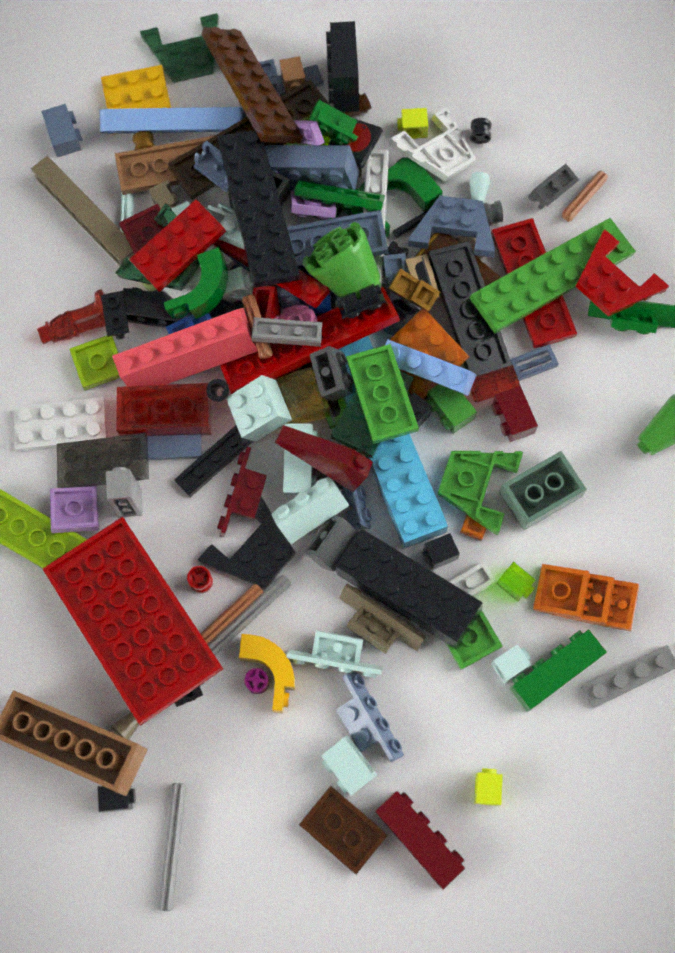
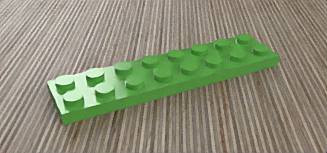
[470,218,636,333]

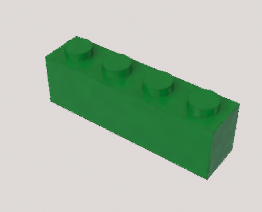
[510,629,607,712]

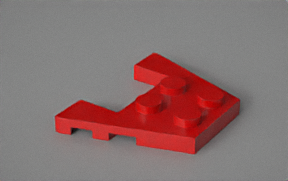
[575,229,669,316]

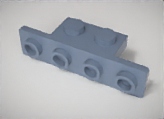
[336,671,404,762]

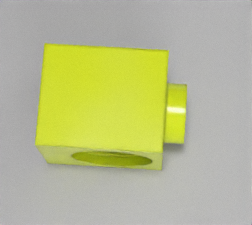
[397,108,428,139]
[474,768,503,806]

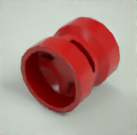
[187,566,213,594]

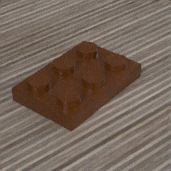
[299,786,388,875]

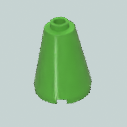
[637,394,675,455]

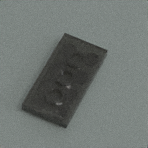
[56,433,149,488]

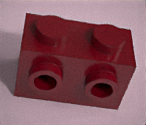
[491,386,538,442]

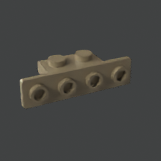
[340,583,426,654]

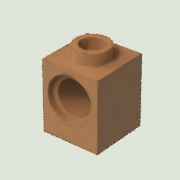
[279,56,305,94]

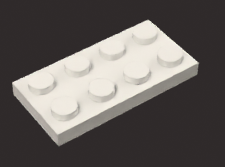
[14,397,108,452]

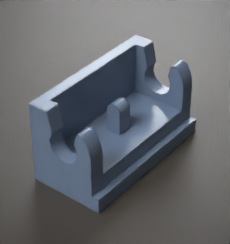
[194,141,229,193]

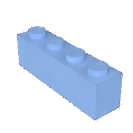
[385,339,476,396]

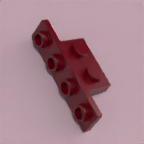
[217,446,267,537]

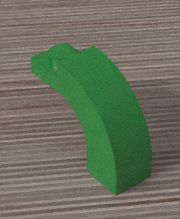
[164,247,228,319]

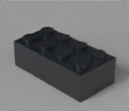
[326,21,359,112]

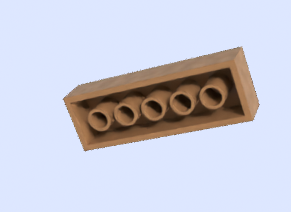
[0,690,148,796]

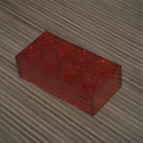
[116,383,212,439]

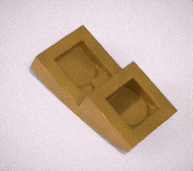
[387,269,440,311]

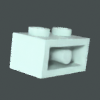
[321,735,377,796]

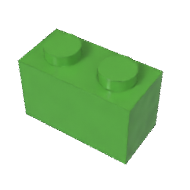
[426,385,477,434]

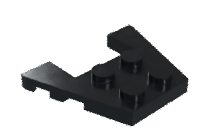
[197,496,296,589]

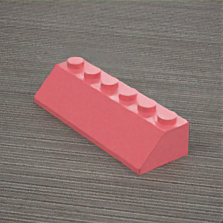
[112,308,257,396]

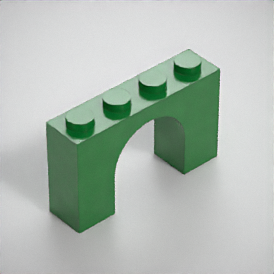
[342,157,443,238]

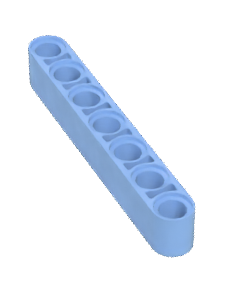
[99,107,247,134]

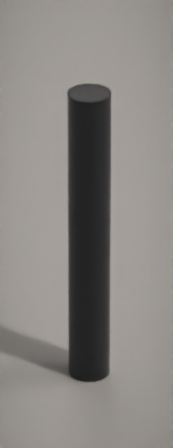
[393,209,429,238]

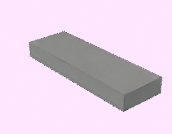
[252,317,322,346]

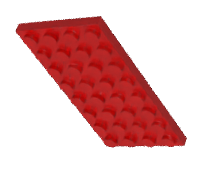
[43,517,223,726]

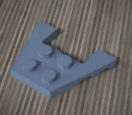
[408,196,495,258]

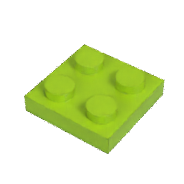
[69,335,120,391]

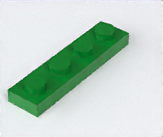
[294,180,385,211]

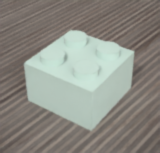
[226,375,292,441]

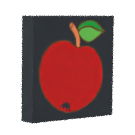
[329,118,383,168]

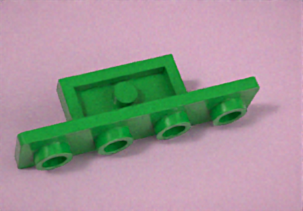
[588,300,675,335]

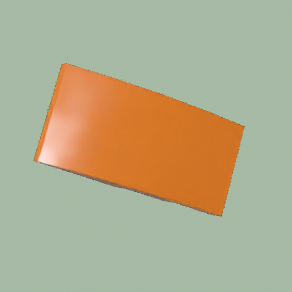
[533,564,639,632]

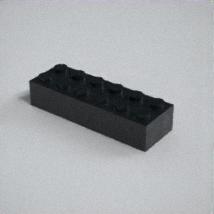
[335,528,483,650]

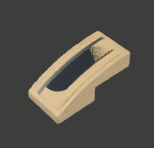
[406,254,440,298]

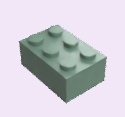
[499,451,587,531]

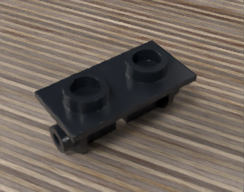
[336,284,386,319]
[101,291,130,340]

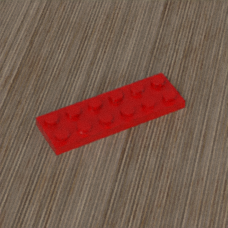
[491,218,577,349]

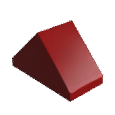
[252,286,281,319]

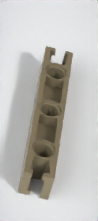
[31,155,134,271]

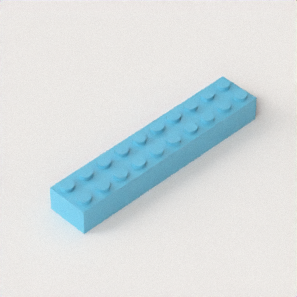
[338,336,448,549]

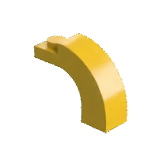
[239,634,295,713]

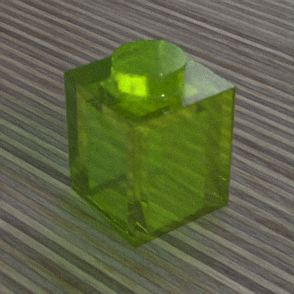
[496,561,536,602]

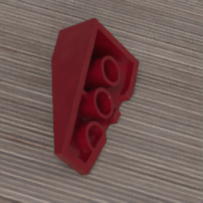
[274,425,373,492]

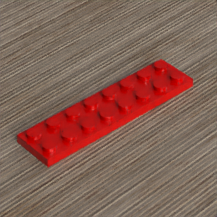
[220,287,400,394]

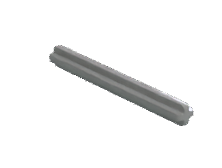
[208,575,291,655]
[158,783,186,911]

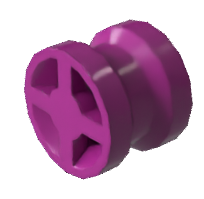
[244,668,269,694]

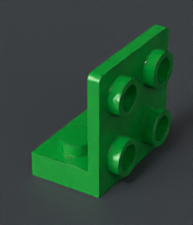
[309,100,358,145]

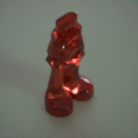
[37,289,106,344]

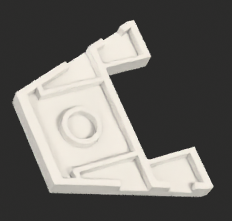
[389,107,476,182]

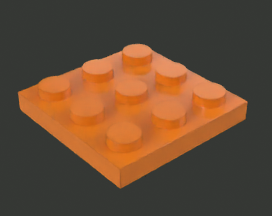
[384,309,470,400]

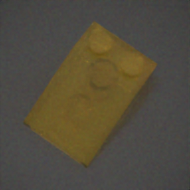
[276,367,330,429]

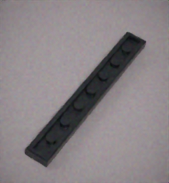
[174,364,318,498]

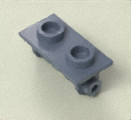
[341,485,372,531]

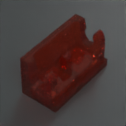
[470,365,520,403]

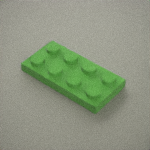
[346,344,419,444]

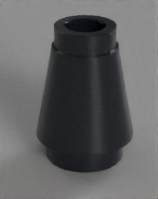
[206,379,229,402]

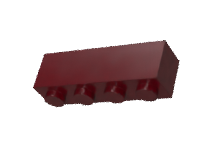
[375,791,466,890]

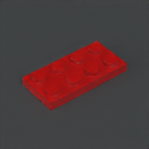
[129,199,227,292]

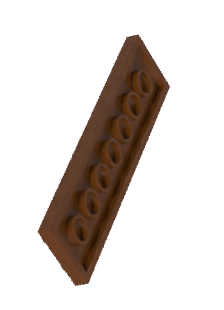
[201,27,303,144]

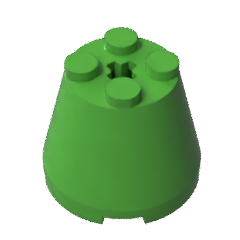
[303,222,381,299]

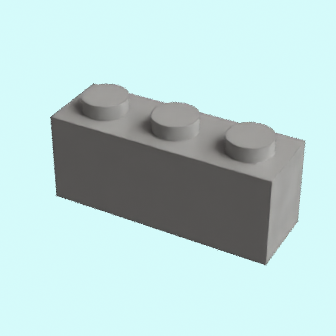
[106,467,142,517]

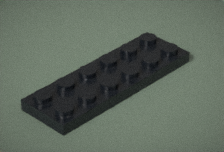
[427,241,512,378]

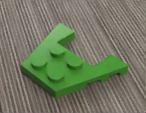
[437,451,523,535]

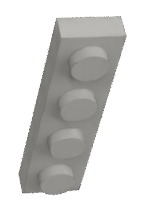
[581,645,675,709]

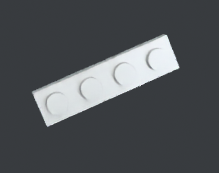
[409,561,497,629]

